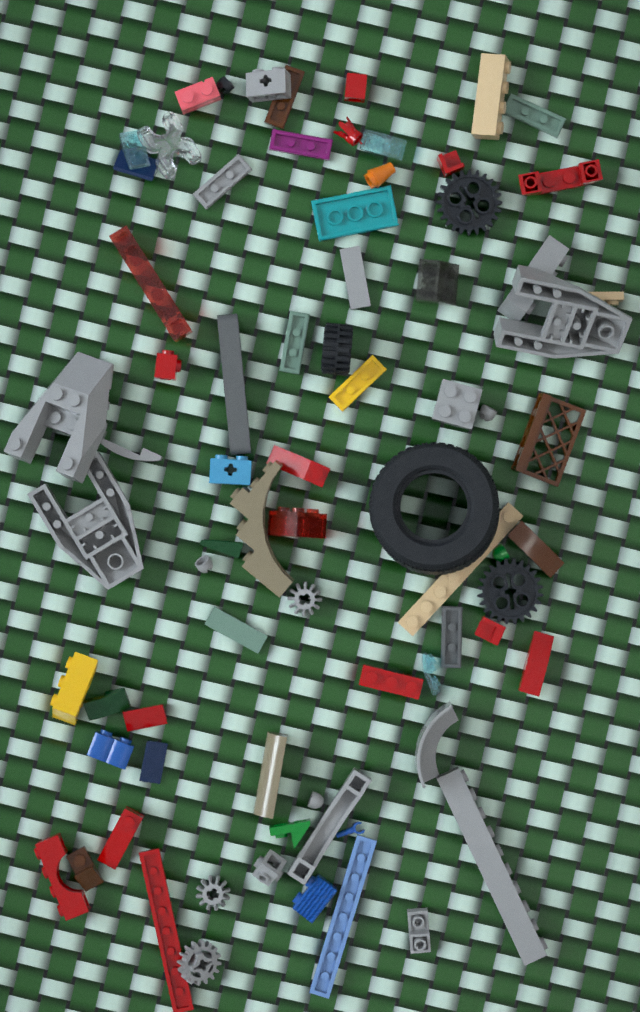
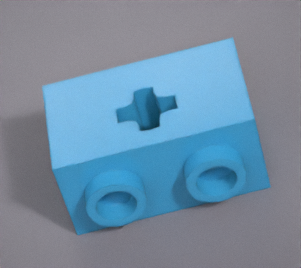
[209,455,252,486]

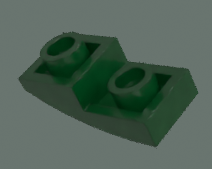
[83,688,131,721]

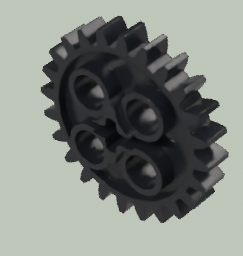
[436,169,503,237]
[477,558,544,624]

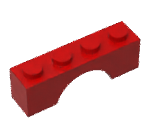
[34,833,91,921]

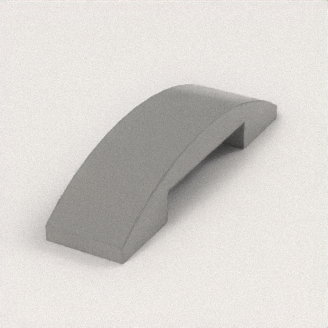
[100,431,163,462]

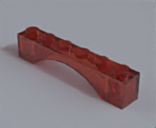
[109,225,193,343]

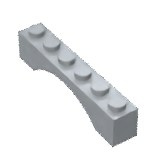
[287,767,372,885]

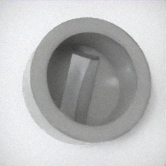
[479,404,497,421]
[195,555,213,573]
[307,791,324,809]

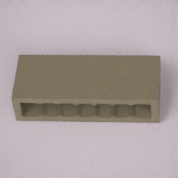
[253,731,288,819]

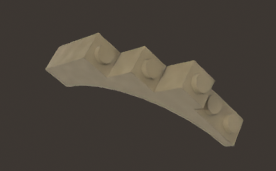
[230,460,294,598]

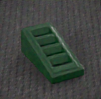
[200,539,244,559]

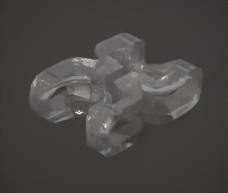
[137,111,202,180]

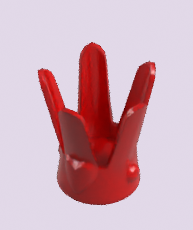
[333,116,363,146]

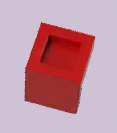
[344,73,367,103]
[437,150,465,178]
[474,616,506,646]

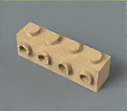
[471,53,511,140]

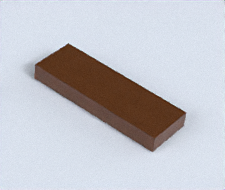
[264,65,305,130]

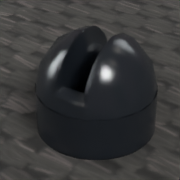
[217,76,234,94]

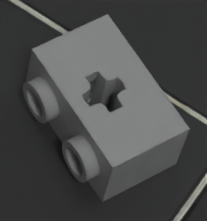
[246,67,291,103]

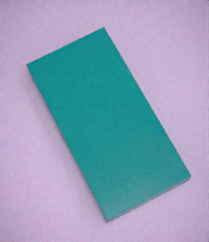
[311,185,399,242]

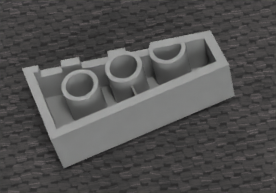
[497,235,569,321]

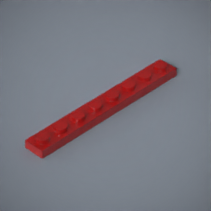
[139,848,194,1012]

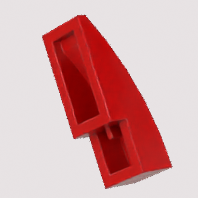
[518,631,554,696]

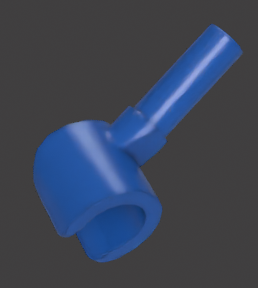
[336,821,365,838]

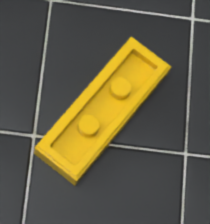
[328,355,387,412]

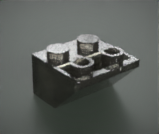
[415,259,459,306]

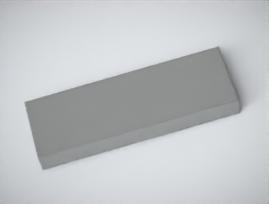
[193,154,252,210]
[340,246,371,310]

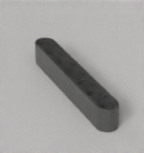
[217,313,251,455]

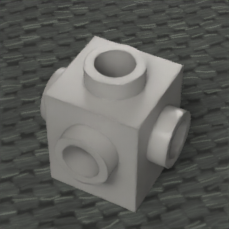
[252,849,287,887]

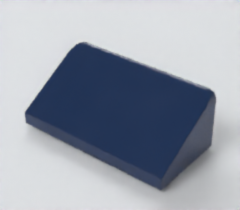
[113,149,159,181]
[139,740,168,784]

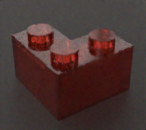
[268,507,327,539]

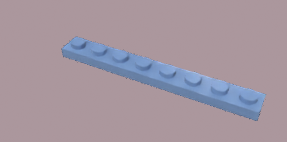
[309,834,377,999]

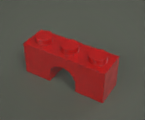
[358,664,424,700]

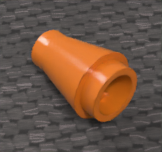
[364,162,396,189]

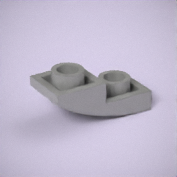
[407,907,431,954]

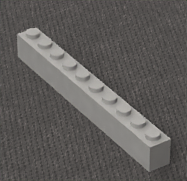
[436,766,548,966]

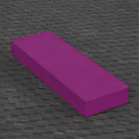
[269,129,333,161]

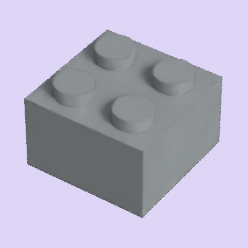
[431,379,483,431]

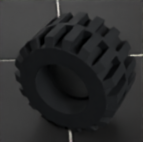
[321,323,353,376]

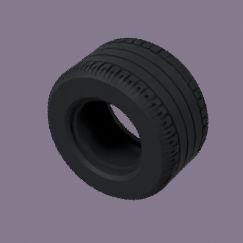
[369,442,499,575]

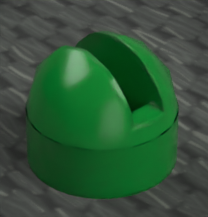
[492,544,510,562]

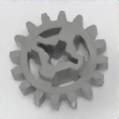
[177,939,221,986]

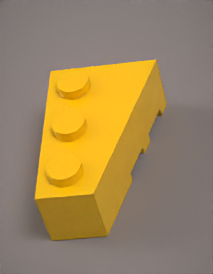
[50,652,98,725]

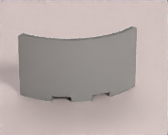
[415,701,459,788]

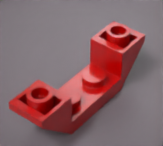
[518,159,603,196]

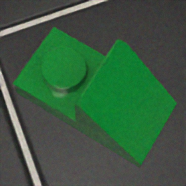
[269,818,311,848]

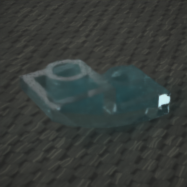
[360,129,407,160]
[119,130,150,170]
[422,652,441,696]

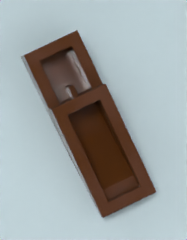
[506,521,564,578]

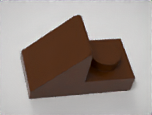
[66,846,104,892]

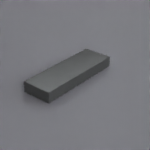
[440,606,463,668]

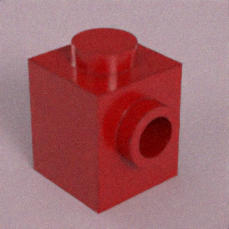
[154,350,182,381]

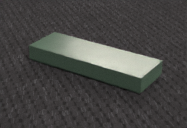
[505,93,566,138]
[279,311,310,375]
[204,606,268,654]

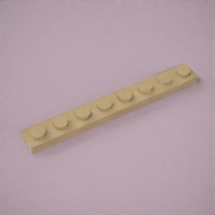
[398,502,523,636]

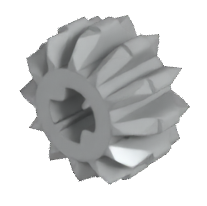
[287,582,322,617]
[196,875,231,911]

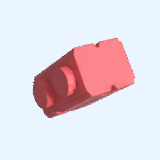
[175,77,221,115]

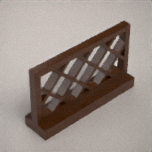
[511,393,587,487]

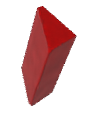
[123,704,168,732]

